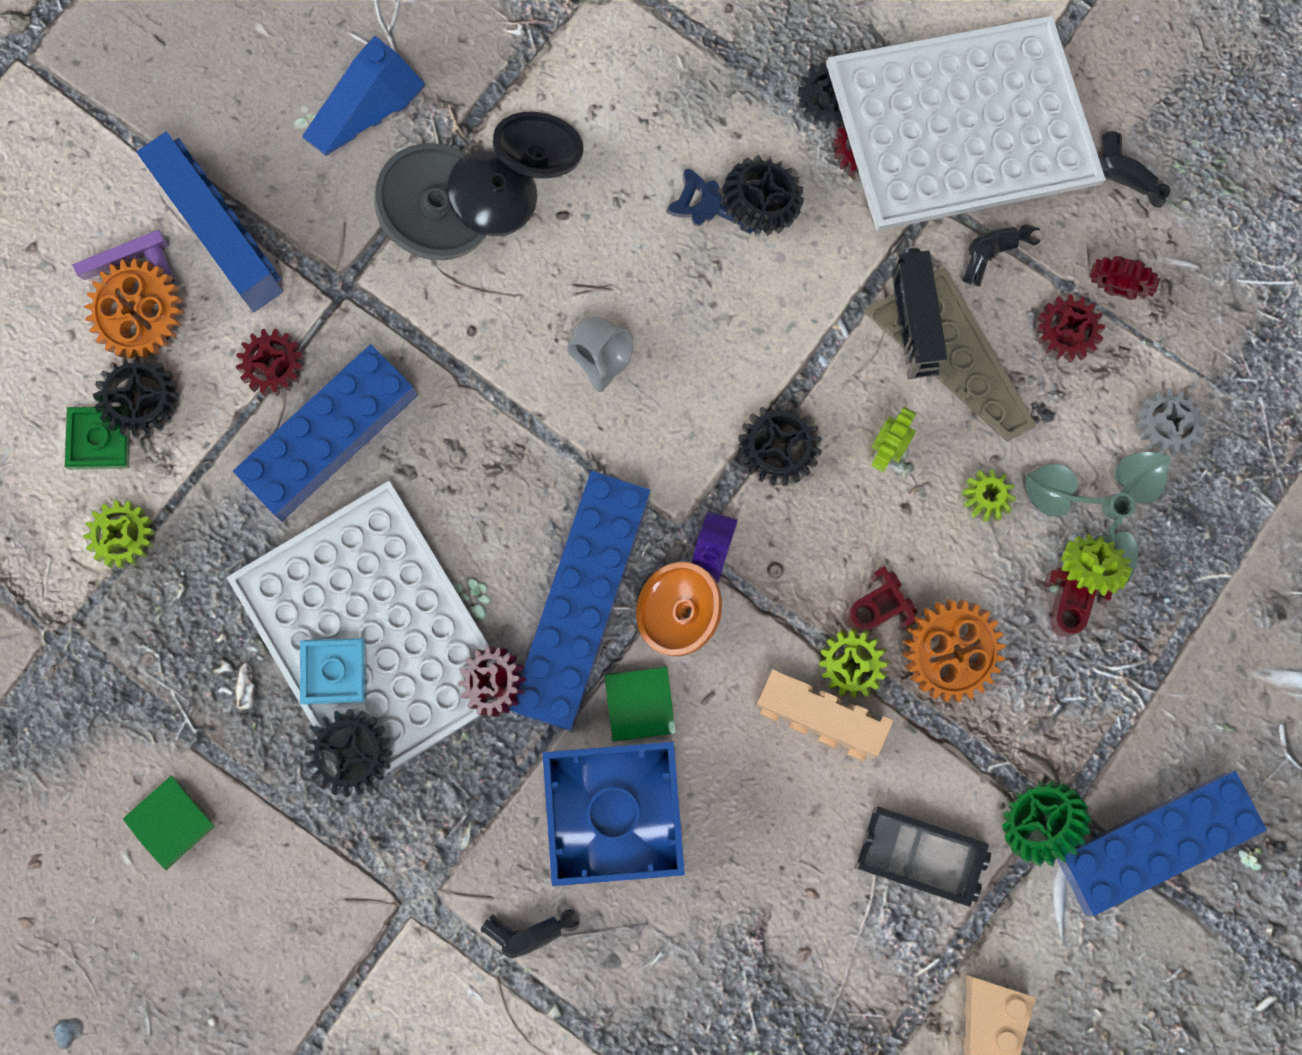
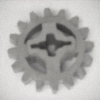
[1136,389,1207,457]

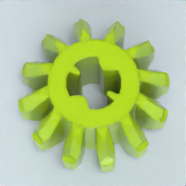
[962,469,1016,522]

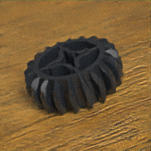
[722,155,804,236]
[93,355,180,439]
[738,403,822,487]
[304,709,393,797]

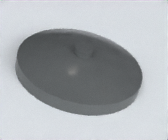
[374,143,487,261]

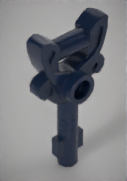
[666,169,762,235]

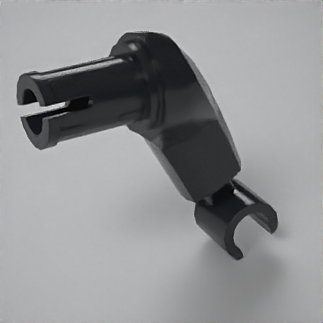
[1100,131,1171,208]
[962,224,1040,287]
[480,909,580,958]

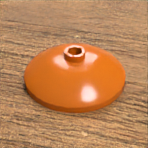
[636,562,722,657]

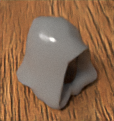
[567,317,633,392]

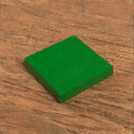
[64,406,131,470]

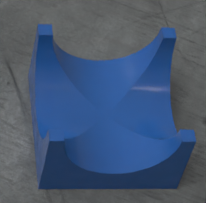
[542,742,685,886]

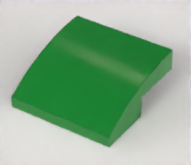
[604,666,676,742]
[123,775,215,870]

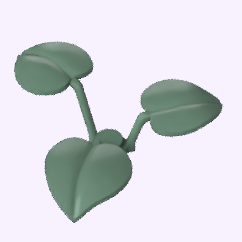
[1025,452,1171,584]

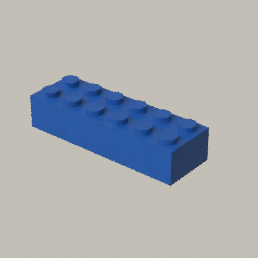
[136,131,283,313]
[233,344,418,522]
[1057,771,1267,916]

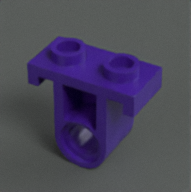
[692,510,738,583]

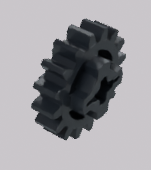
[797,63,843,129]

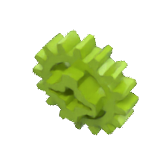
[871,406,917,473]
[83,500,155,569]
[1060,534,1132,596]
[819,628,890,698]

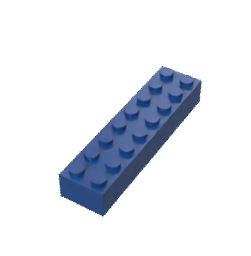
[510,471,651,733]

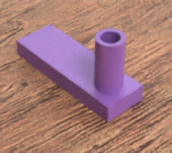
[72,230,175,283]

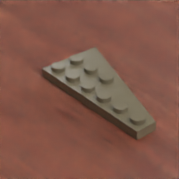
[864,268,1036,442]

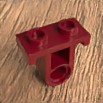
[847,566,918,633]
[1043,568,1113,638]

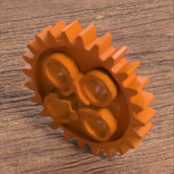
[84,259,185,359]
[903,599,1006,703]

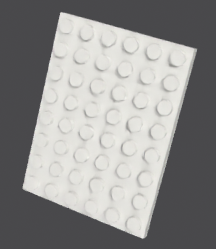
[826,16,1106,231]
[226,481,498,794]

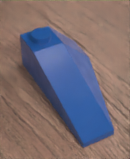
[302,36,425,156]

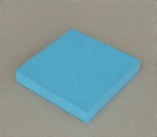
[300,638,366,705]

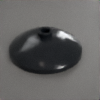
[492,112,583,179]
[447,150,537,236]

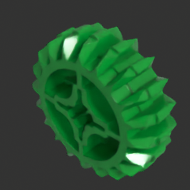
[1001,780,1091,868]

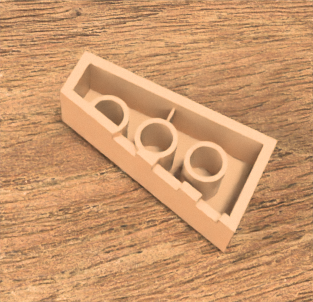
[755,669,893,762]
[963,975,1036,1055]

